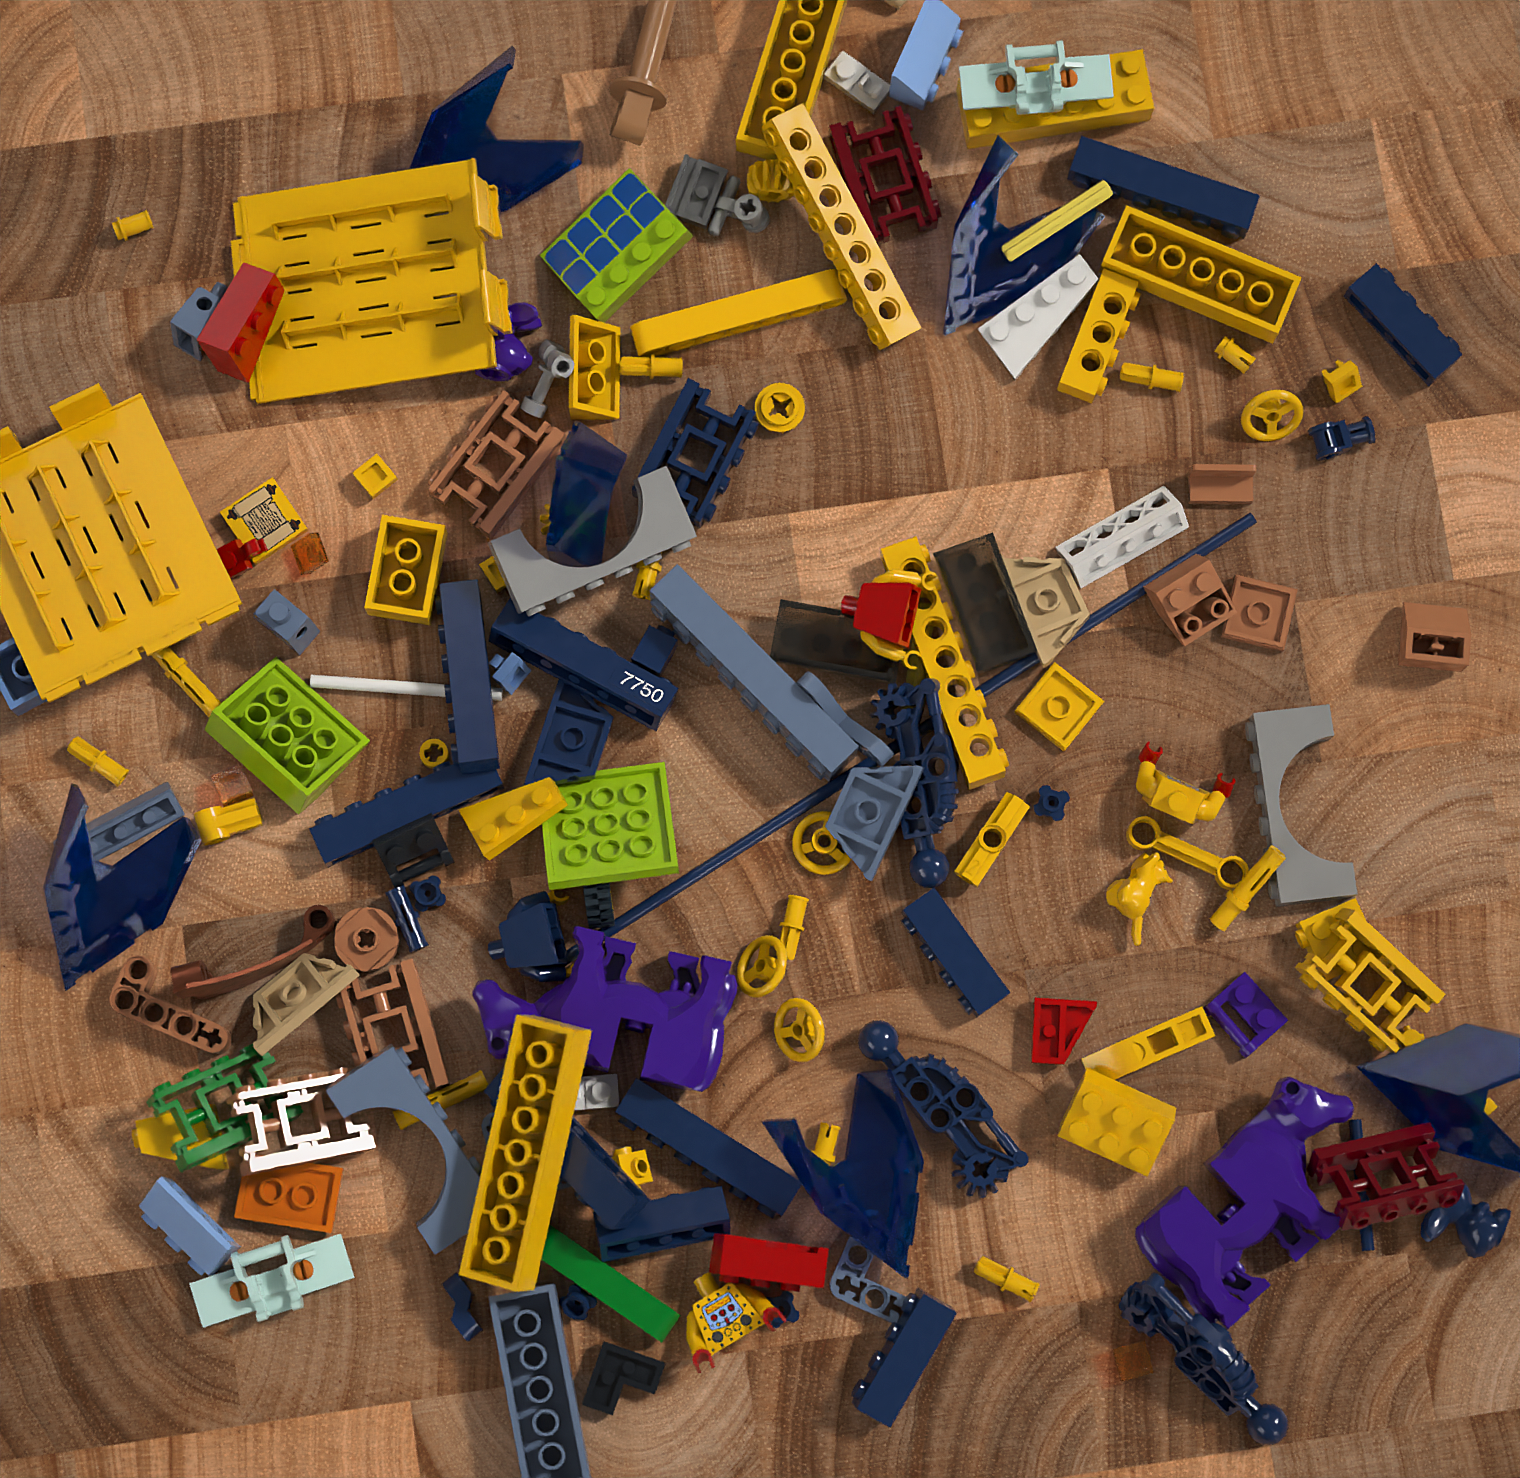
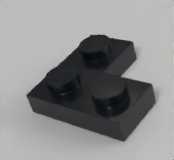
[582,1341,666,1415]

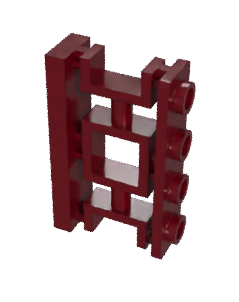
[828,105,942,244]
[1307,1122,1465,1231]

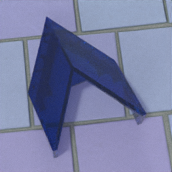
[408,45,584,212]
[943,135,1106,336]
[546,421,627,568]
[43,783,202,991]
[1356,1023,1520,1173]
[762,1069,924,1278]

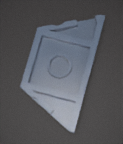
[825,765,924,881]

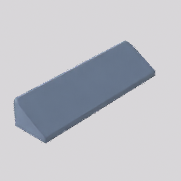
[53,782,185,875]

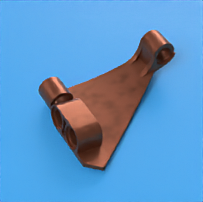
[170,905,336,999]

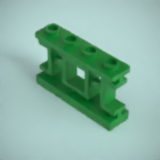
[146,1044,304,1173]

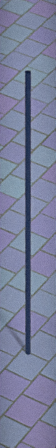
[564,513,1257,966]

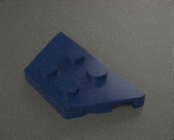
[524,680,614,786]

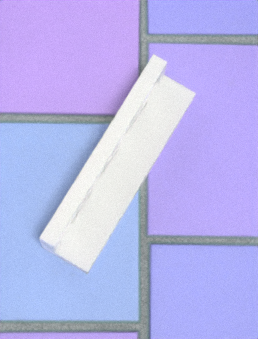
[1056,486,1189,589]

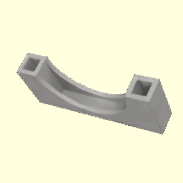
[487,466,697,616]
[1245,704,1358,907]

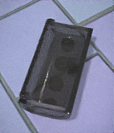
[933,532,1037,673]
[770,599,900,683]

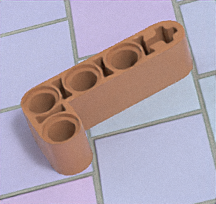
[109,955,232,1055]

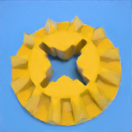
[755,383,805,434]

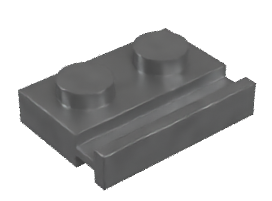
[665,154,728,229]

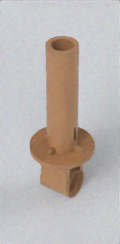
[609,0,677,146]

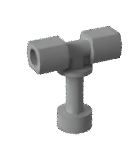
[520,339,574,418]

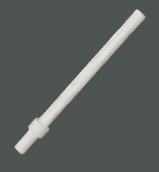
[310,675,503,701]

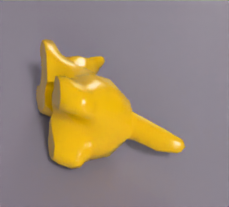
[1106,852,1173,946]

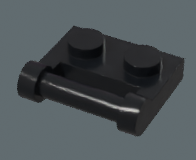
[372,813,455,888]

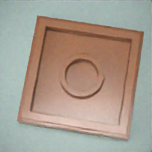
[1221,575,1298,652]

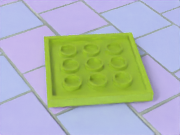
[542,762,679,890]

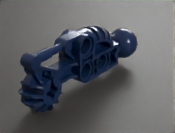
[869,678,959,888]
[858,1020,1029,1198]
[1118,1273,1289,1445]

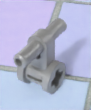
[708,176,770,236]

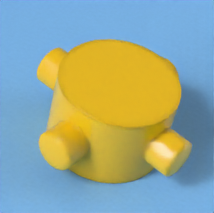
[1398,1025,1425,1054]

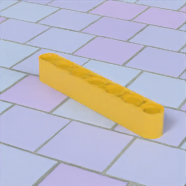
[630,269,847,357]

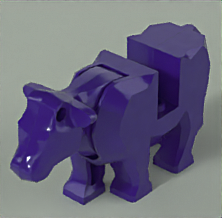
[472,926,737,1092]
[1135,1076,1354,1330]

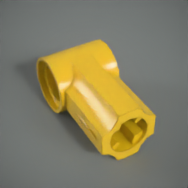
[194,798,263,846]

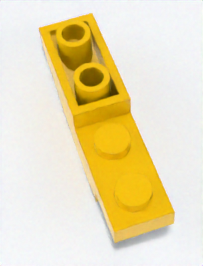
[1081,1006,1215,1080]

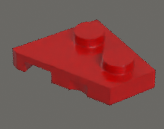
[1031,998,1097,1065]

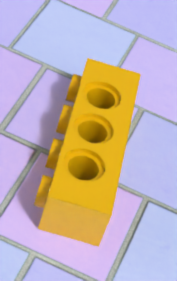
[1057,269,1141,403]

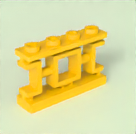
[1295,908,1446,1053]

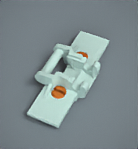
[959,40,1114,115]
[189,1234,355,1328]

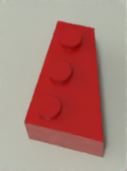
[197,262,285,383]
[709,1233,829,1292]

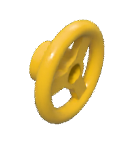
[1241,390,1303,441]
[792,811,852,875]
[737,935,787,998]
[774,998,825,1062]

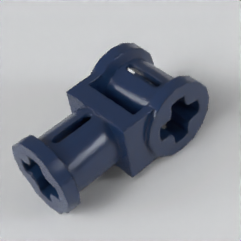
[1308,416,1376,461]

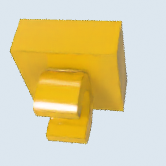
[1322,360,1362,404]

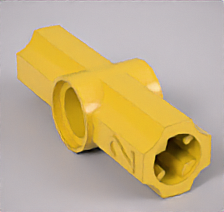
[954,792,1030,888]

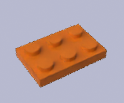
[234,1154,344,1234]

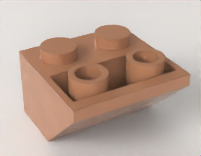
[1143,554,1238,646]
[1398,602,1471,672]

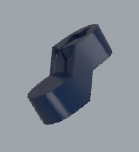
[441,1272,483,1342]

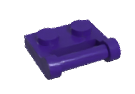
[1203,972,1288,1058]

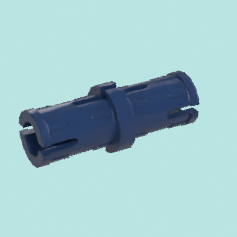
[385,885,429,953]

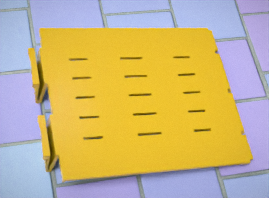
[231,158,512,404]
[0,383,242,703]

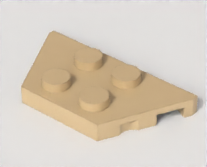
[993,555,1090,668]
[253,953,359,1056]

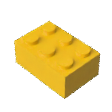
[364,515,448,625]
[1057,1068,1176,1177]

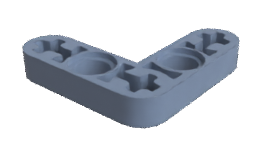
[796,671,894,767]
[829,1210,906,1323]

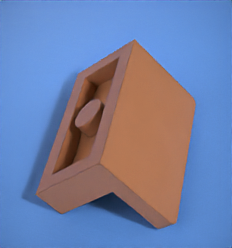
[1188,464,1256,504]

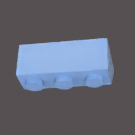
[889,0,963,111]
[139,1176,241,1276]

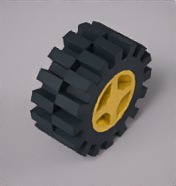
[583,882,615,929]

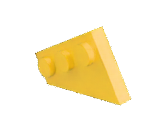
[458,777,568,861]

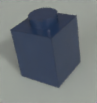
[631,625,678,677]

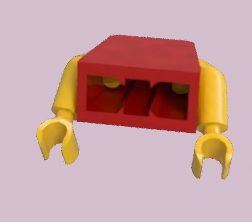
[841,569,937,670]

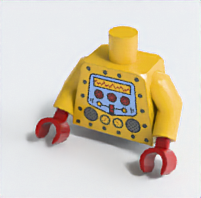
[1136,742,1236,824]
[686,1272,786,1373]

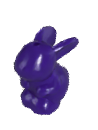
[475,302,542,381]

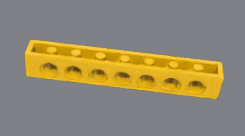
[762,103,921,351]
[880,536,1009,790]

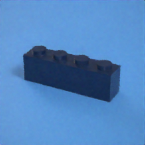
[1344,263,1463,387]
[900,888,1010,1018]
[593,1186,731,1262]
[851,1287,957,1428]

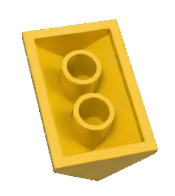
[569,315,621,420]

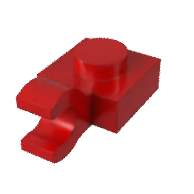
[216,539,268,579]

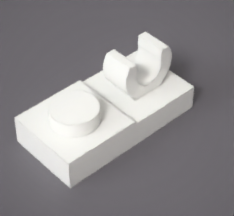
[824,51,890,114]
[574,1074,619,1111]

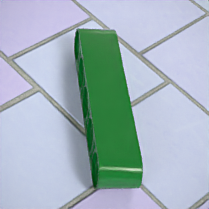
[541,1224,681,1343]

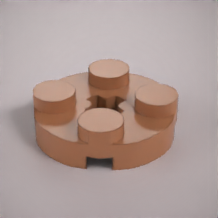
[334,907,400,973]

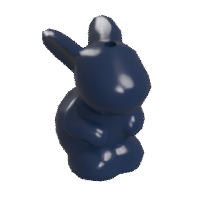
[1421,1183,1511,1258]

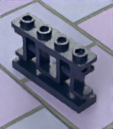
[632,378,759,528]

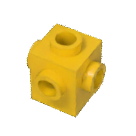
[611,1146,653,1189]

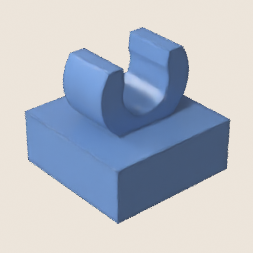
[489,652,532,695]

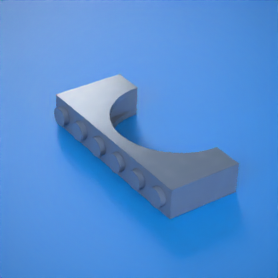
[325,1043,482,1255]

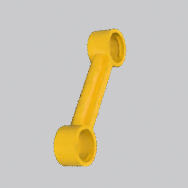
[1126,816,1249,890]

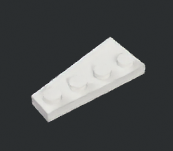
[978,254,1099,381]

